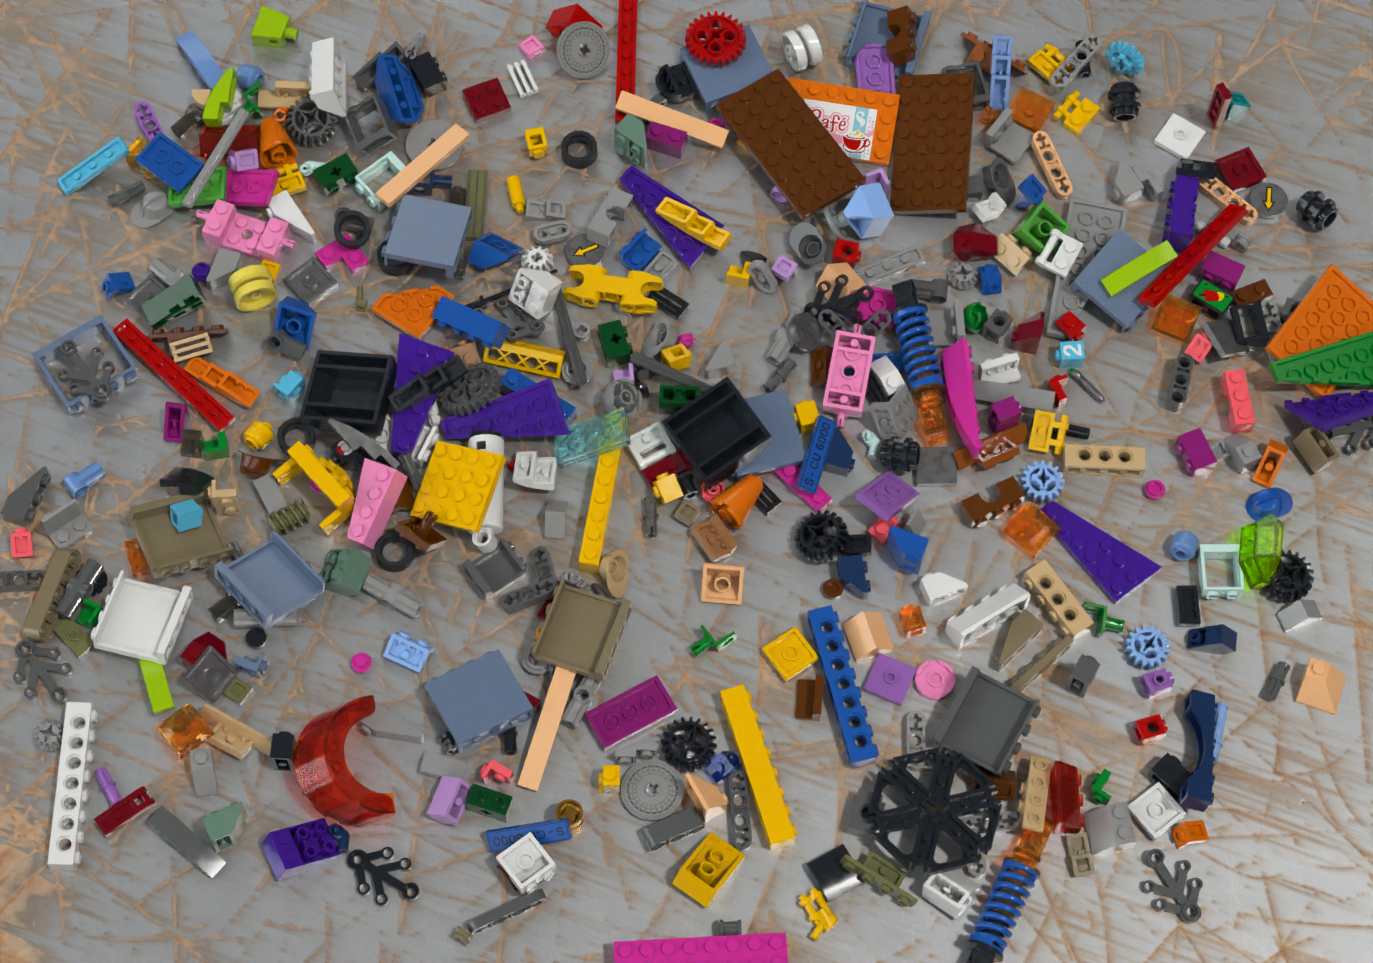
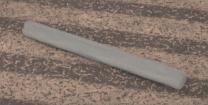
[182,108,249,208]

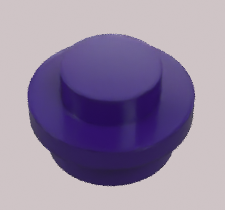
[192,262,211,281]

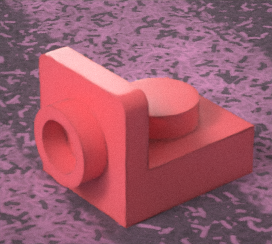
[1184,331,1213,363]
[867,516,899,546]
[10,527,34,558]
[480,759,514,784]

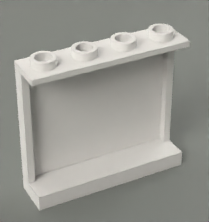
[91,570,193,665]

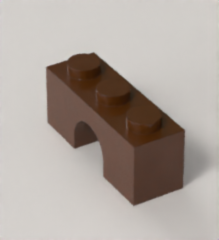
[886,5,917,66]
[959,476,1025,529]

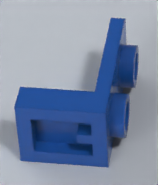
[1014,174,1047,209]

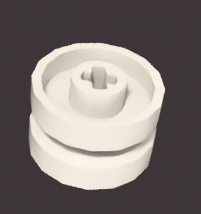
[781,24,823,72]

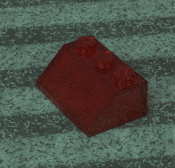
[199,125,260,160]
[1050,761,1085,834]

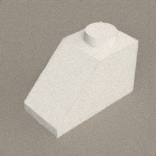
[870,355,905,399]
[919,572,968,607]

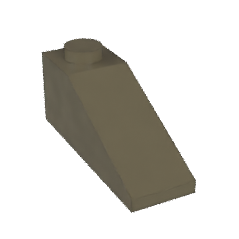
[996,608,1044,672]

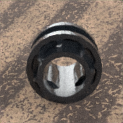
[1107,81,1142,121]
[1296,190,1338,230]
[880,436,921,473]

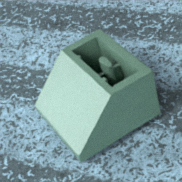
[614,113,647,168]
[320,547,372,596]
[202,802,248,853]

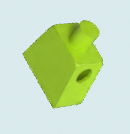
[251,6,299,48]

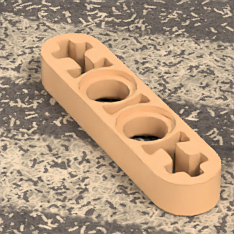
[1031,131,1073,200]
[1196,177,1258,226]

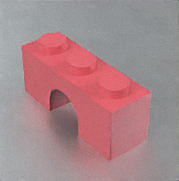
[1220,369,1256,434]

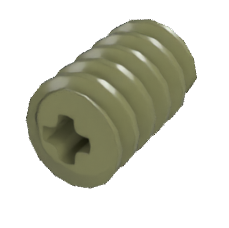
[265,498,311,535]

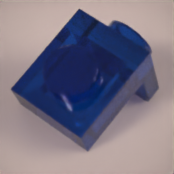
[704,751,742,784]

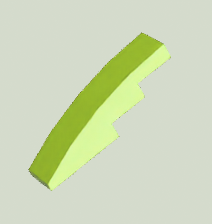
[1101,240,1178,297]
[139,659,175,715]

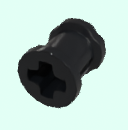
[677,474,700,500]

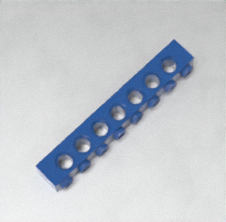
[807,605,879,769]

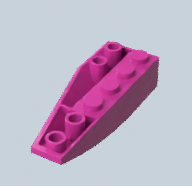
[940,338,983,459]

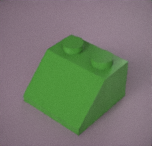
[1012,201,1071,255]

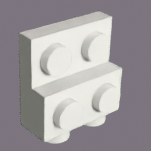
[496,832,557,895]

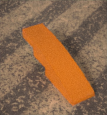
[183,356,261,408]

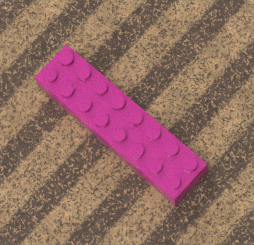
[614,932,788,963]

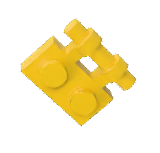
[1027,43,1075,84]
[1052,90,1101,137]
[269,162,307,197]
[1028,409,1070,455]

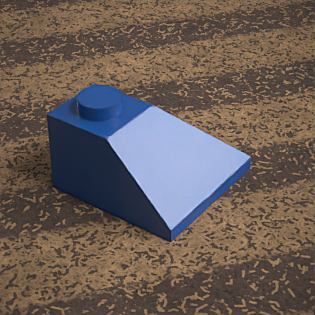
[468,232,524,269]
[273,296,317,350]

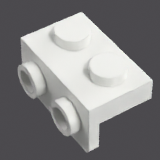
[977,352,1021,384]
[411,425,440,468]

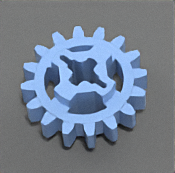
[1020,460,1065,504]
[1125,625,1170,669]

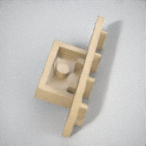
[257,80,314,110]
[200,703,272,760]
[1016,756,1051,833]

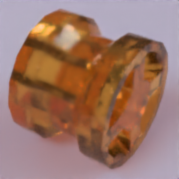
[982,105,1001,125]

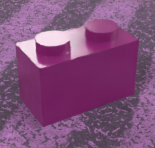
[645,121,688,159]
[1198,250,1245,292]
[987,396,1023,434]
[1175,428,1218,478]

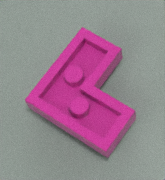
[315,233,369,274]

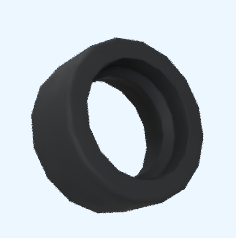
[561,131,597,169]
[334,210,371,249]
[377,240,414,277]
[277,418,316,457]
[375,531,414,572]

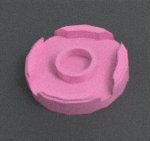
[914,660,956,701]

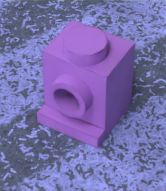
[1139,668,1174,700]

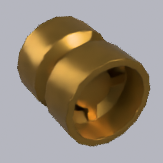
[555,799,583,834]

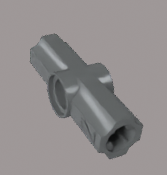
[55,558,104,619]

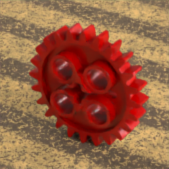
[685,11,746,68]

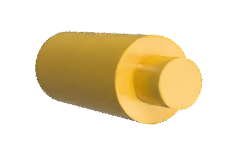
[506,175,526,214]

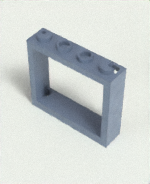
[32,314,140,416]

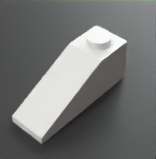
[265,190,317,244]

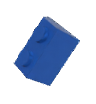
[886,525,929,575]

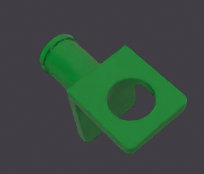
[234,81,265,118]
[1081,601,1125,638]
[690,625,737,657]

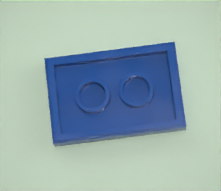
[135,132,205,194]

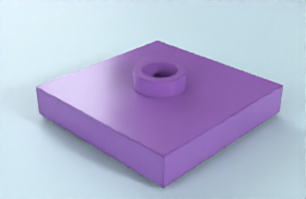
[863,653,917,706]

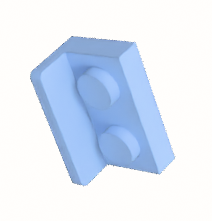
[383,630,434,673]

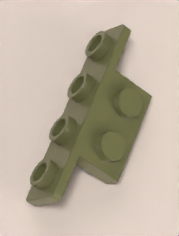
[839,851,918,907]

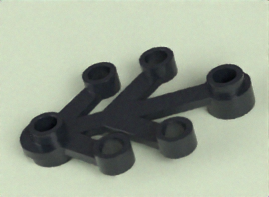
[804,274,874,330]
[347,847,420,907]

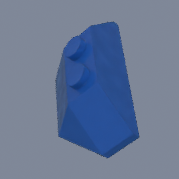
[375,54,424,123]

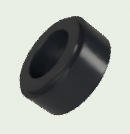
[246,628,267,649]

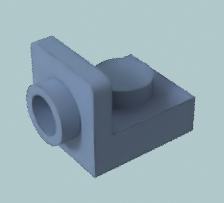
[234,653,269,679]

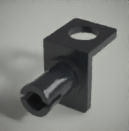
[630,360,657,398]

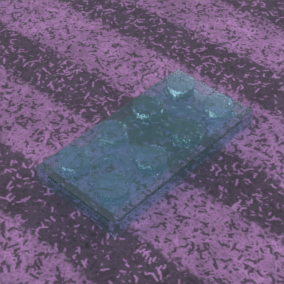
[555,407,631,469]

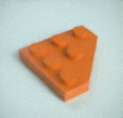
[371,285,454,340]

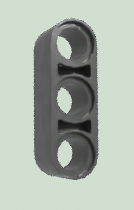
[1166,353,1194,412]
[641,807,705,851]

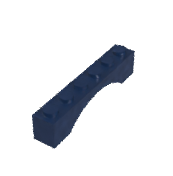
[1180,689,1217,812]

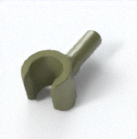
[355,285,368,311]

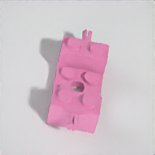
[196,199,296,263]
[822,324,876,428]

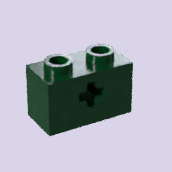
[313,153,358,197]
[597,320,633,368]
[659,385,700,414]
[466,784,514,823]

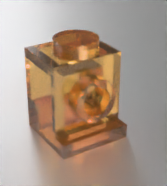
[899,604,927,639]

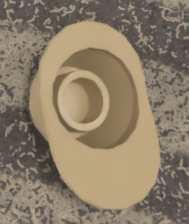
[599,549,628,598]

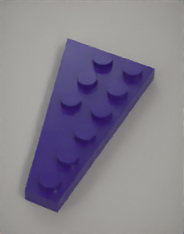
[620,165,724,270]
[391,333,455,456]
[440,378,571,440]
[1284,390,1373,431]
[1036,501,1162,604]

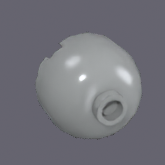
[602,378,642,418]

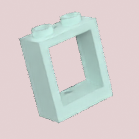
[355,151,410,212]
[1196,544,1245,599]

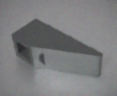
[1,466,51,528]

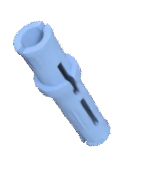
[1213,702,1228,764]

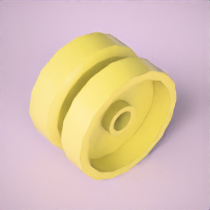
[228,265,278,312]

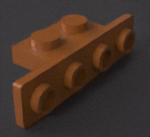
[961,31,1029,74]
[953,422,1029,470]

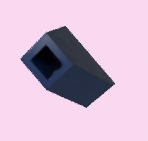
[836,555,871,600]
[1187,624,1237,655]

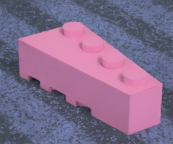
[347,458,408,551]

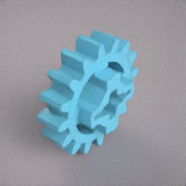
[1105,40,1146,76]

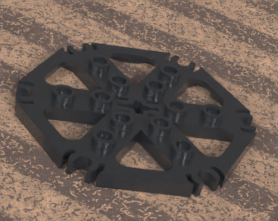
[866,747,1002,876]

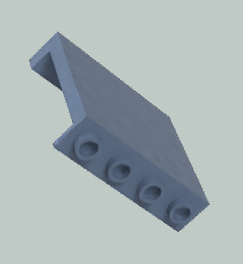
[843,0,931,80]
[679,24,773,112]
[382,194,472,279]
[1068,228,1167,333]
[731,389,806,482]
[214,530,325,630]
[424,649,534,753]

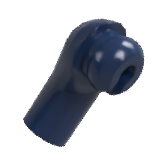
[329,823,350,854]

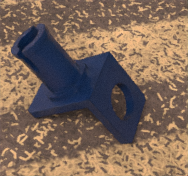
[410,170,452,196]

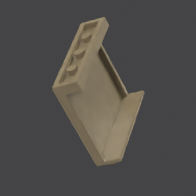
[128,488,234,579]
[531,579,633,682]

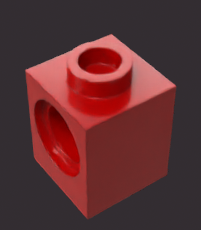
[831,238,862,269]
[1133,714,1168,746]

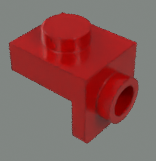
[1055,310,1086,341]
[1047,374,1068,409]

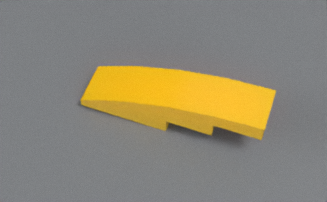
[655,197,732,252]

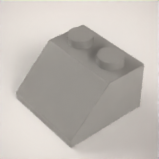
[1082,802,1137,856]

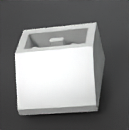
[508,268,562,320]
[922,870,981,919]

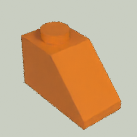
[1252,439,1289,488]

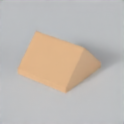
[816,262,868,308]
[701,563,745,605]
[842,611,895,662]

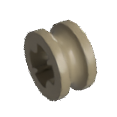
[452,926,474,946]

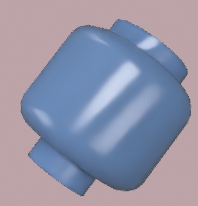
[236,63,265,91]
[1170,531,1199,561]

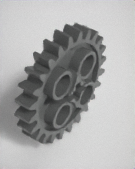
[440,363,502,416]

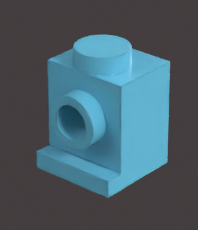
[273,370,305,404]

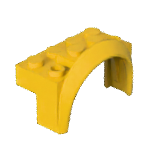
[272,441,355,536]

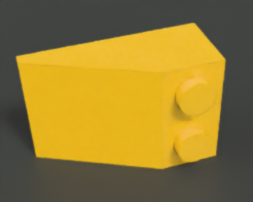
[672,832,746,908]

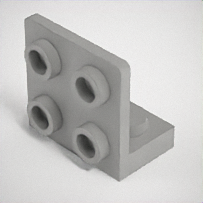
[983,107,1033,164]
[926,300,966,347]
[869,384,918,440]
[41,498,96,549]

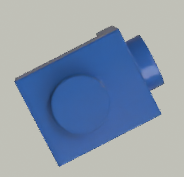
[978,264,1002,295]
[102,272,136,300]

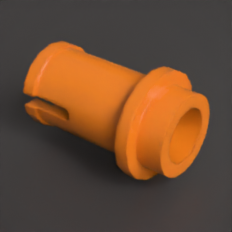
[274,107,290,122]

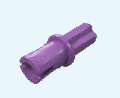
[95,767,122,807]

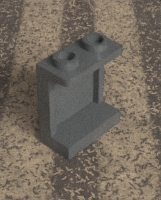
[463,537,527,601]

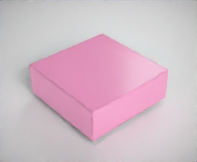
[518,35,545,60]

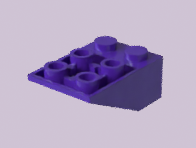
[261,818,341,881]

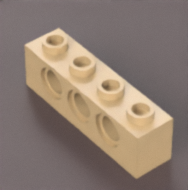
[1062,442,1145,478]
[1023,559,1094,641]

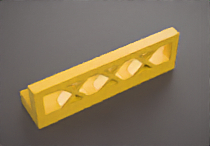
[483,339,567,379]

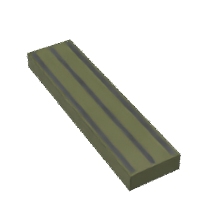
[466,170,488,241]

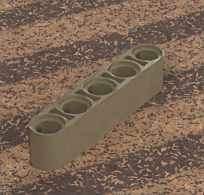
[23,548,81,641]

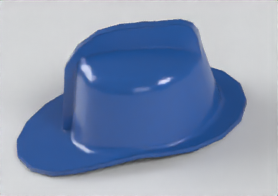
[1246,487,1293,522]

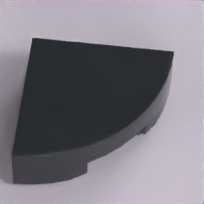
[740,251,767,263]

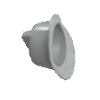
[130,191,174,228]
[641,316,679,358]

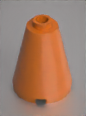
[259,117,298,169]
[710,474,764,530]

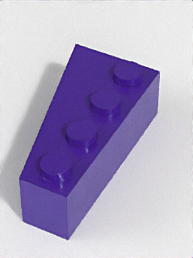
[1162,174,1200,253]

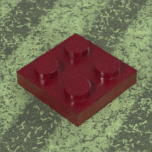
[462,77,512,124]
[1215,147,1267,193]

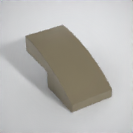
[1065,832,1095,877]

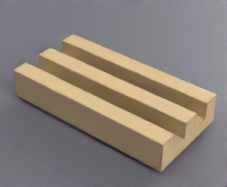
[169,332,214,362]

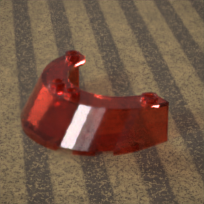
[293,695,395,827]

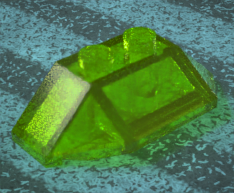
[1238,515,1284,590]

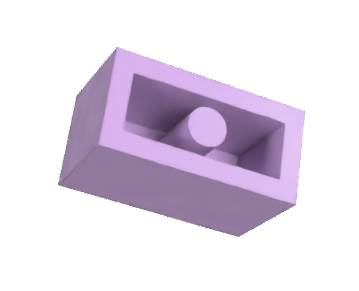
[427,776,472,825]

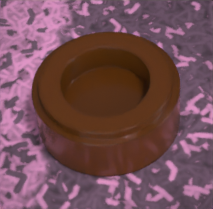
[822,579,843,600]

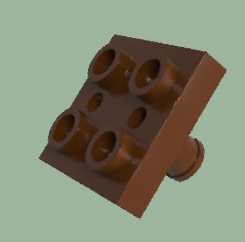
[394,511,448,552]

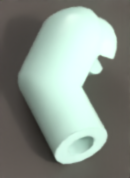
[299,160,326,176]
[862,430,881,459]

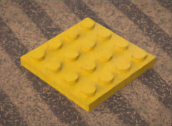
[410,441,506,533]

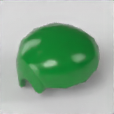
[963,302,988,333]

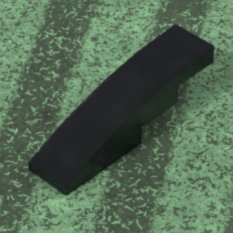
[388,354,470,414]

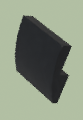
[159,467,215,494]
[806,844,865,902]

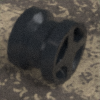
[439,731,458,754]

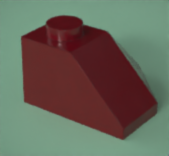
[953,223,998,262]
[1011,311,1045,355]
[180,632,227,669]

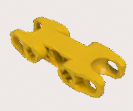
[562,264,664,314]

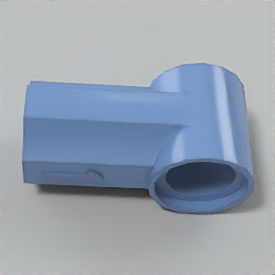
[63,461,107,499]

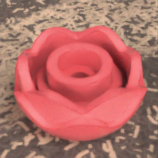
[701,482,725,502]

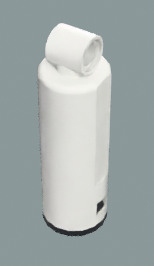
[468,431,505,553]

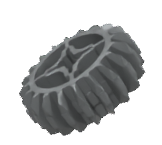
[286,96,338,147]

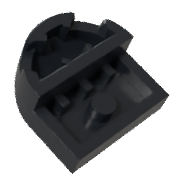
[655,62,699,103]

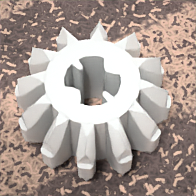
[521,245,554,272]

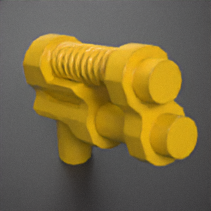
[799,888,839,941]

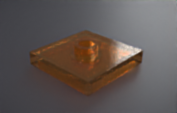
[1009,87,1056,133]

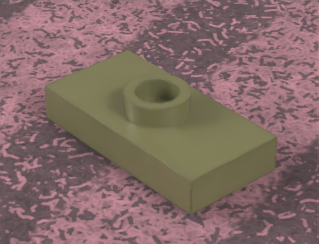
[53,618,94,659]

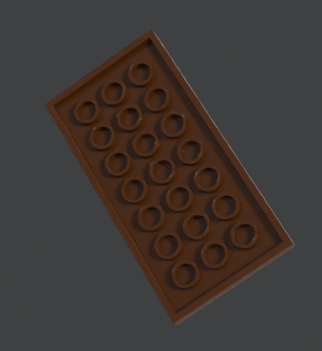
[715,69,866,220]
[890,72,976,215]

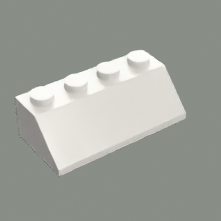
[309,37,347,117]
[945,583,1031,650]

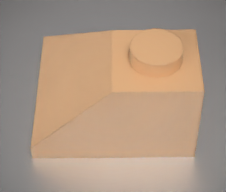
[1295,657,1346,715]
[684,773,729,822]

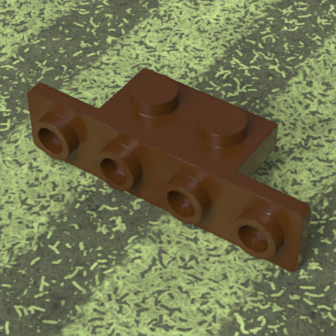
[148,324,229,357]

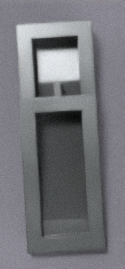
[353,41,410,91]

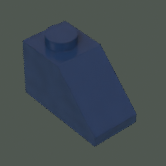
[824,428,856,477]

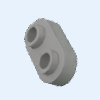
[533,220,572,245]
[748,260,778,293]

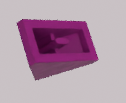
[163,402,190,443]

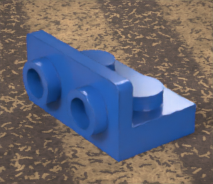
[619,228,663,271]

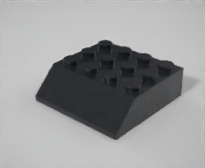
[299,350,397,436]
[662,376,772,490]

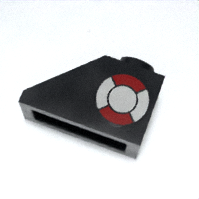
[329,439,369,472]

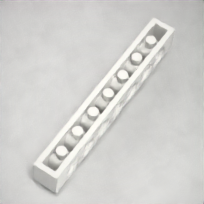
[47,702,98,871]

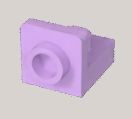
[227,148,259,172]

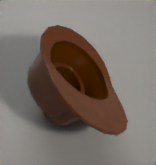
[238,450,285,478]

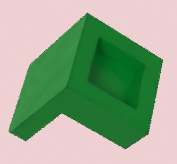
[203,431,230,461]
[76,598,104,630]

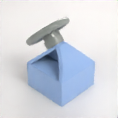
[824,183,894,240]

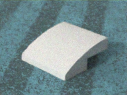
[513,451,558,490]

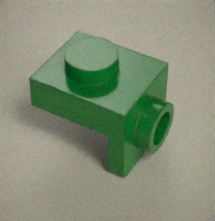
[1089,768,1111,805]

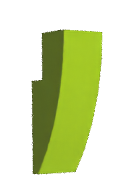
[202,68,238,128]

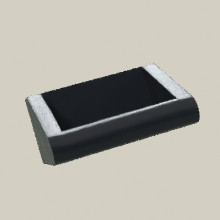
[1229,303,1269,347]

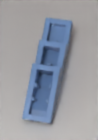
[175,30,224,91]
[988,34,1013,114]

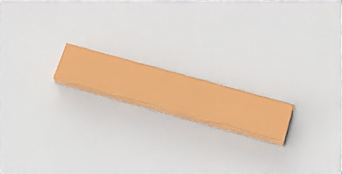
[615,91,729,149]
[375,124,470,208]
[517,666,576,792]

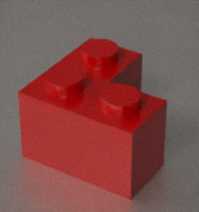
[545,3,603,39]

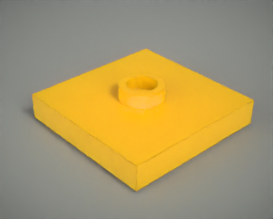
[762,626,819,682]

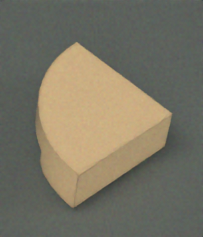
[191,89,211,108]

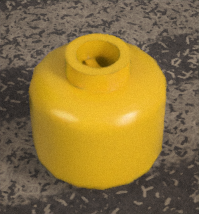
[244,421,274,450]

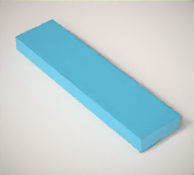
[57,136,131,196]

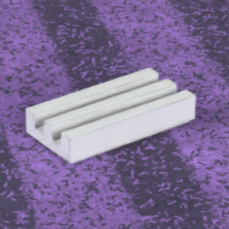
[507,59,538,99]

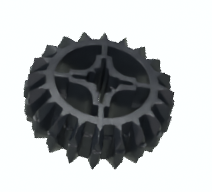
[794,509,849,564]
[1258,549,1314,603]
[661,716,717,773]

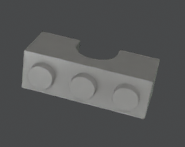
[585,187,633,248]

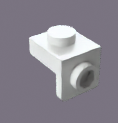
[972,192,1006,223]

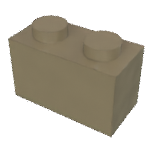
[1292,426,1340,474]

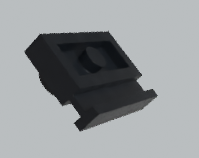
[1176,158,1219,179]

